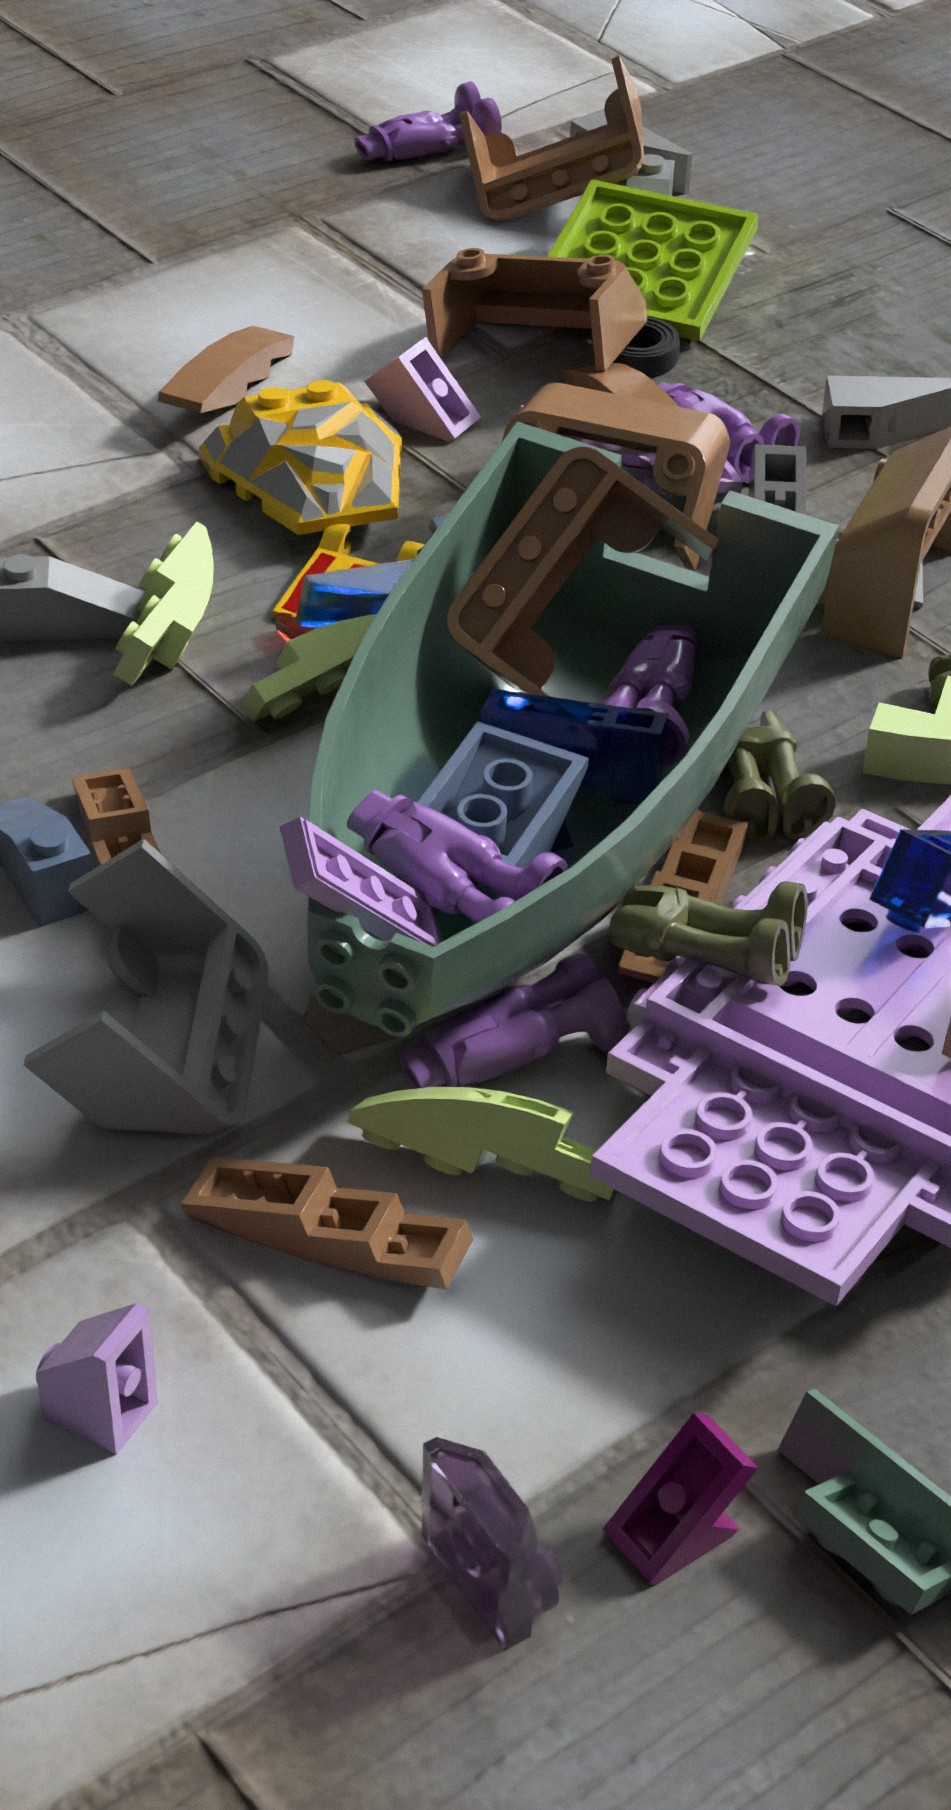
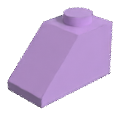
[365,337,481,442]
[36,1303,158,1455]

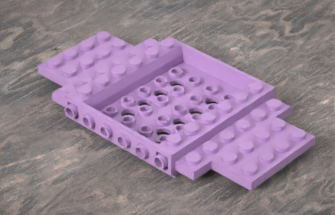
[589,796,951,1306]

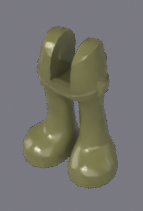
[724,710,836,842]
[609,881,808,986]

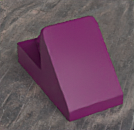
[602,1413,758,1584]

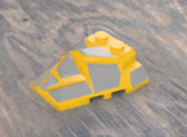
[199,380,402,535]

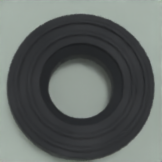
[613,317,680,377]

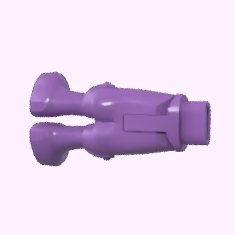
[354,81,502,161]
[658,382,800,483]
[580,625,699,766]
[347,789,568,924]
[398,952,629,1089]

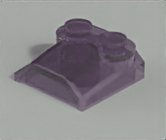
[421,1437,564,1651]

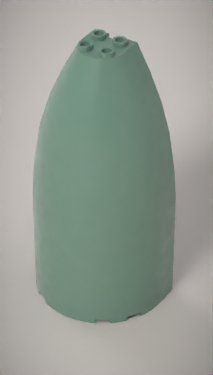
[306,421,839,1037]

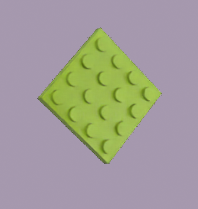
[547,179,758,341]

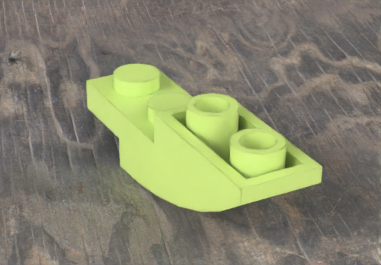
[113,522,214,686]
[242,614,377,723]
[347,1087,615,1202]

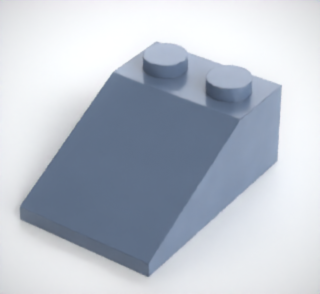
[396,721,589,900]

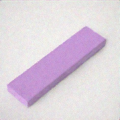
[279,817,443,947]

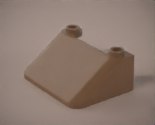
[459,55,644,223]

